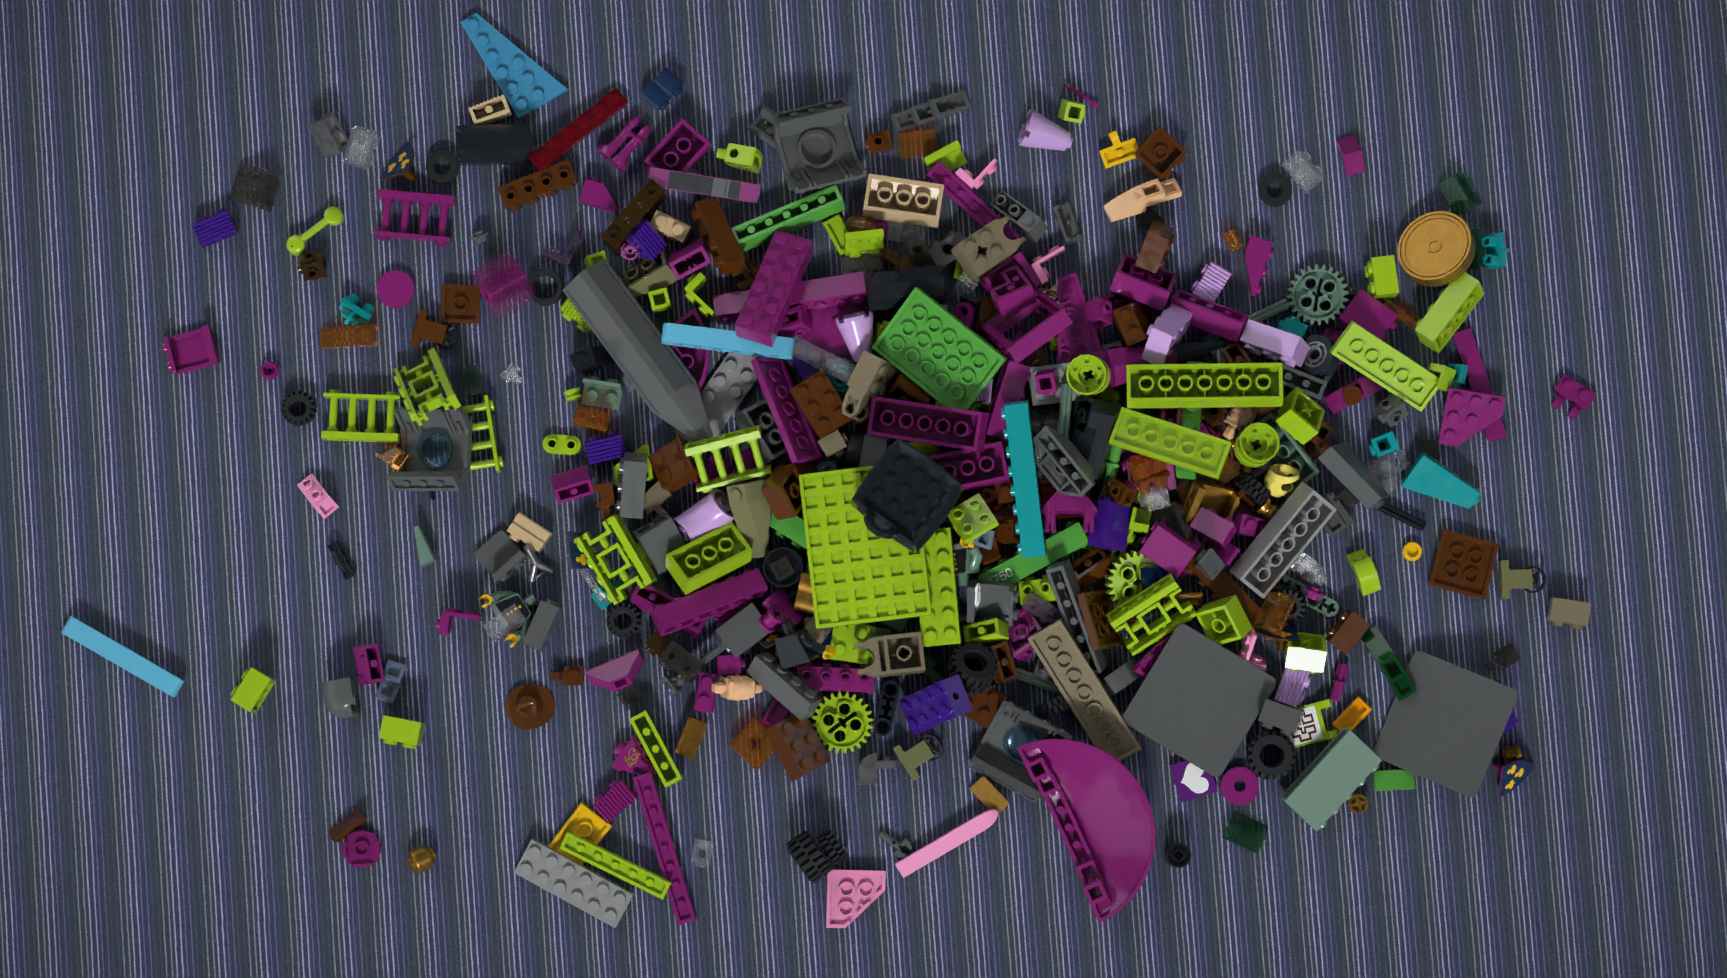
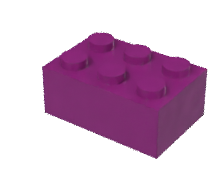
[644,119,711,173]
[1109,253,1177,311]

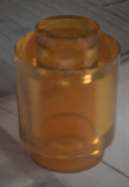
[846,215,876,232]

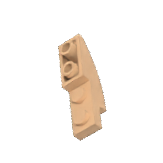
[1103,178,1182,222]

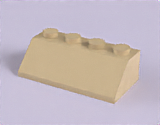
[863,174,944,228]

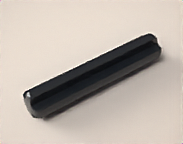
[1374,502,1426,531]

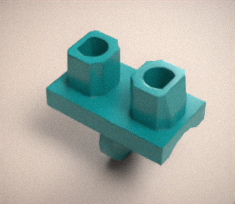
[1482,232,1510,269]
[339,293,374,327]

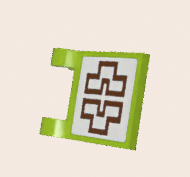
[1285,699,1338,748]

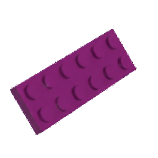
[751,357,823,463]

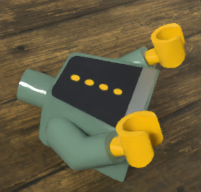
[953,538,983,587]
[478,591,539,648]

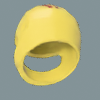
[1263,464,1300,498]

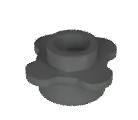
[471,229,490,244]

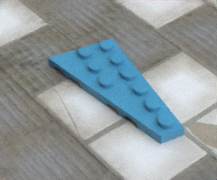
[460,13,568,120]

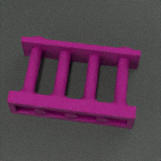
[374,189,456,246]

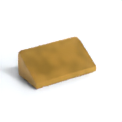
[1163,592,1203,607]
[969,775,1010,814]

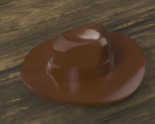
[505,684,555,730]

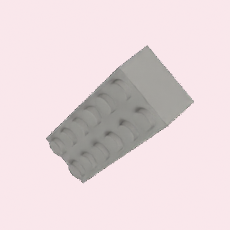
[1229,481,1337,599]

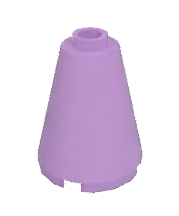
[1018,109,1073,151]
[835,311,873,362]

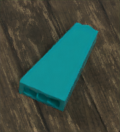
[1401,452,1481,509]

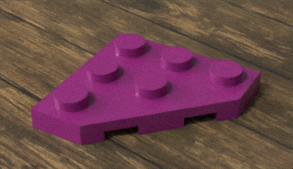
[1438,386,1506,447]

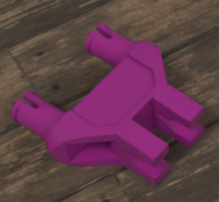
[1042,490,1098,533]

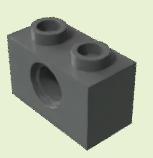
[927,230,965,271]

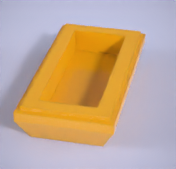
[1332,696,1372,731]

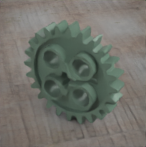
[1287,264,1350,327]

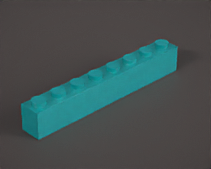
[1001,400,1047,558]

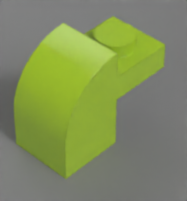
[1346,549,1381,596]

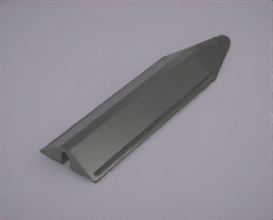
[562,259,713,441]

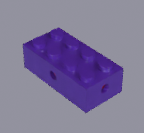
[899,674,973,736]

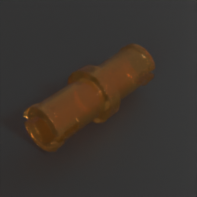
[1383,298,1419,329]

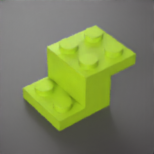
[829,624,891,666]

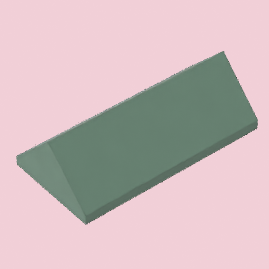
[1259,411,1320,489]

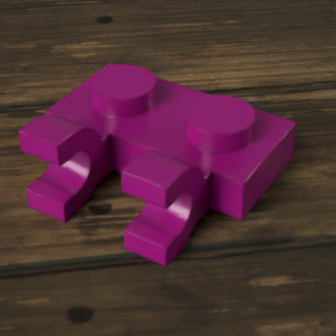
[1551,374,1597,420]

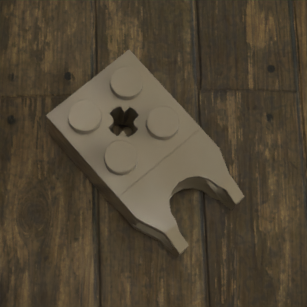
[951,215,1026,282]
[842,350,896,423]
[854,632,926,678]

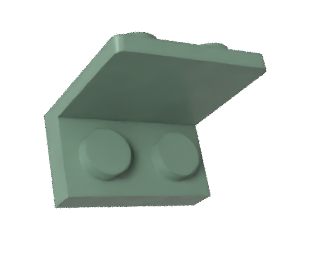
[581,376,623,411]

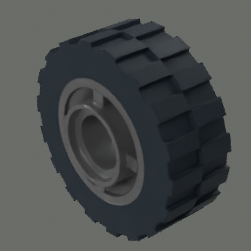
[1300,334,1339,378]

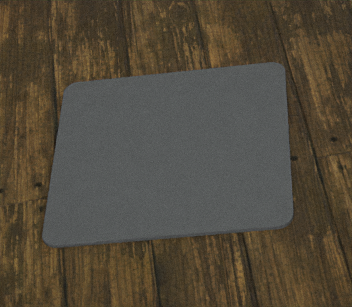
[1123,624,1276,777]
[1373,651,1518,797]

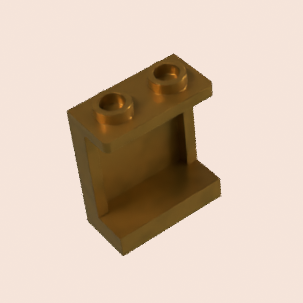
[1180,479,1240,523]

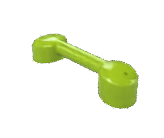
[286,206,344,256]

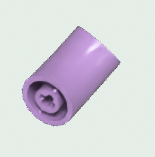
[672,489,734,545]

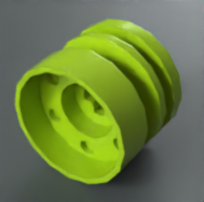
[1066,354,1111,396]
[1233,422,1280,468]

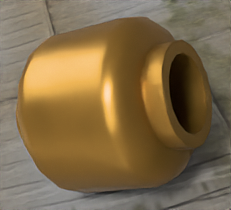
[406,845,436,874]

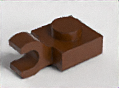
[550,666,584,686]

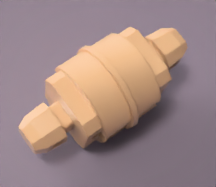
[1223,407,1257,440]
[712,674,763,701]

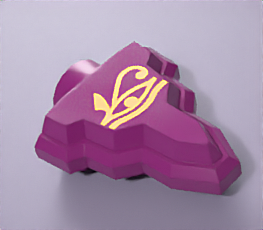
[611,736,657,777]

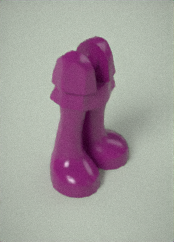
[596,116,651,173]

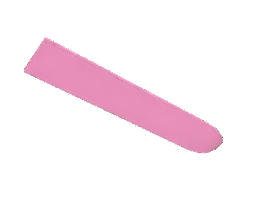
[895,809,998,878]

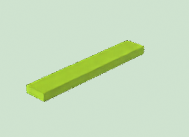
[559,830,672,900]

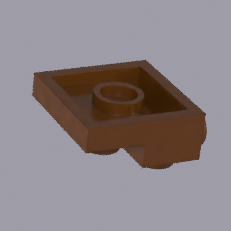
[1133,126,1187,181]

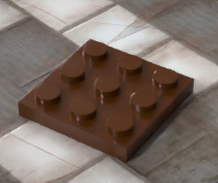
[1428,529,1499,600]
[1077,589,1124,651]

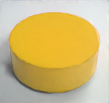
[1402,542,1422,561]

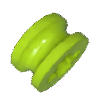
[563,387,583,402]

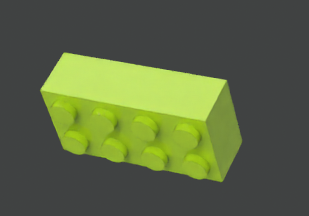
[1415,272,1484,354]
[665,521,752,595]

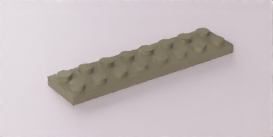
[1027,618,1142,761]

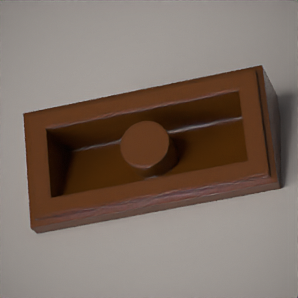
[329,809,367,843]

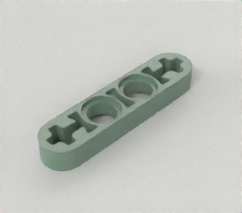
[1273,574,1339,617]

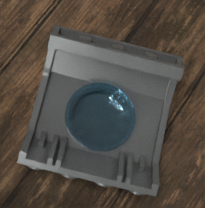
[386,407,473,491]
[968,699,1073,804]

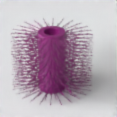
[472,250,537,319]

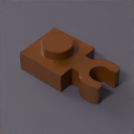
[982,482,1016,504]

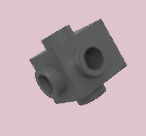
[1374,393,1409,428]

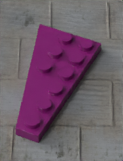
[1057,272,1102,379]

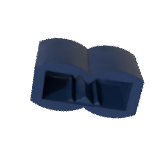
[640,67,684,112]

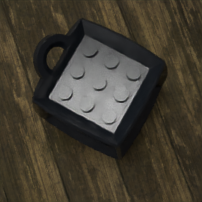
[851,439,963,553]

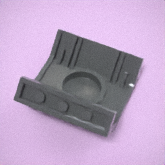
[772,97,867,194]

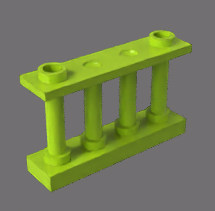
[321,390,402,443]
[443,395,504,473]
[684,425,772,493]

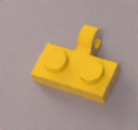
[1099,131,1139,169]

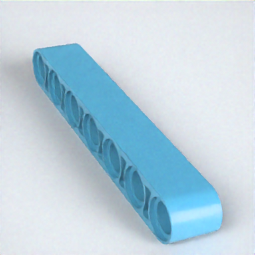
[661,323,795,359]
[61,616,185,698]

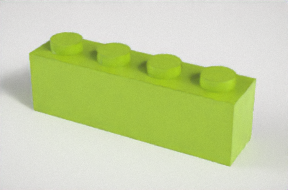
[629,710,683,788]

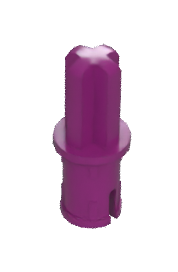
[1329,663,1349,702]

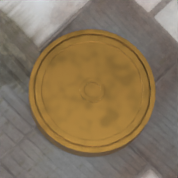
[1397,211,1476,287]

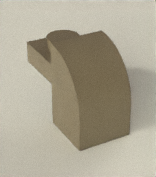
[644,481,672,518]

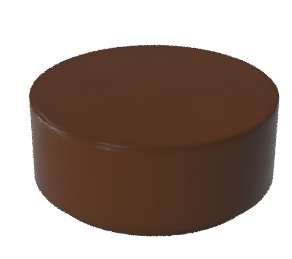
[1342,386,1362,405]

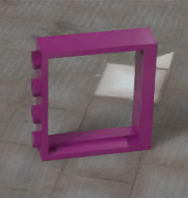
[980,287,1073,364]

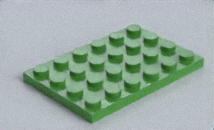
[871,286,1007,410]

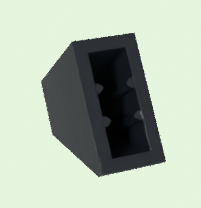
[569,345,615,378]

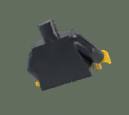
[775,621,836,669]

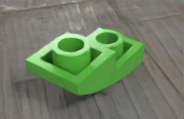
[1372,770,1415,791]

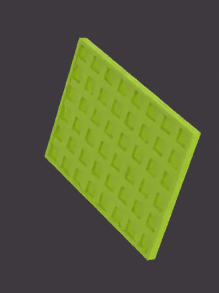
[799,466,932,629]

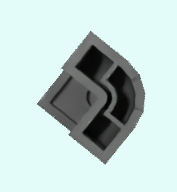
[322,677,361,719]

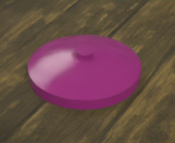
[801,301,875,362]

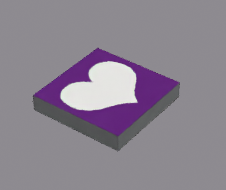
[1169,760,1218,803]

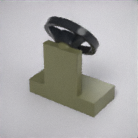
[1498,560,1546,600]
[893,734,944,781]

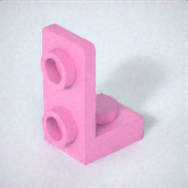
[955,158,997,191]
[1030,245,1065,287]
[297,473,339,519]
[1238,627,1266,672]

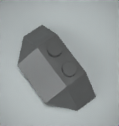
[1033,425,1095,497]

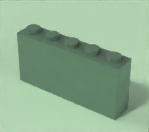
[1279,726,1382,831]

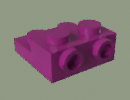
[1004,605,1044,661]

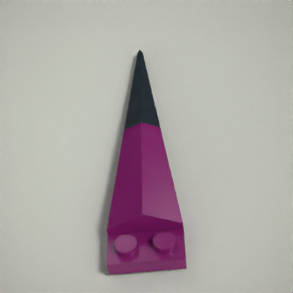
[1087,340,1235,389]

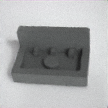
[748,106,777,149]

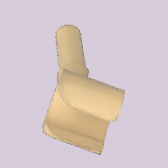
[1037,285,1057,299]

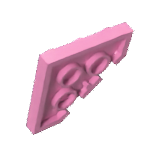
[826,869,886,928]

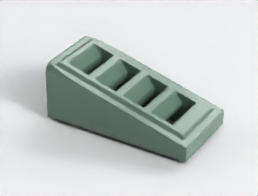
[414,525,436,567]

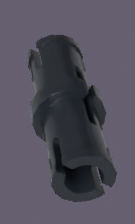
[327,540,356,580]

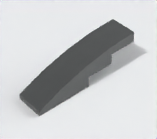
[890,90,971,134]

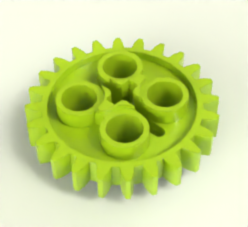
[1105,550,1165,606]
[811,691,873,754]

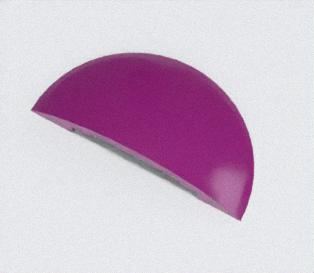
[1017,739,1155,923]

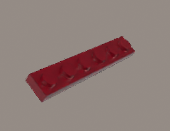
[528,88,628,172]

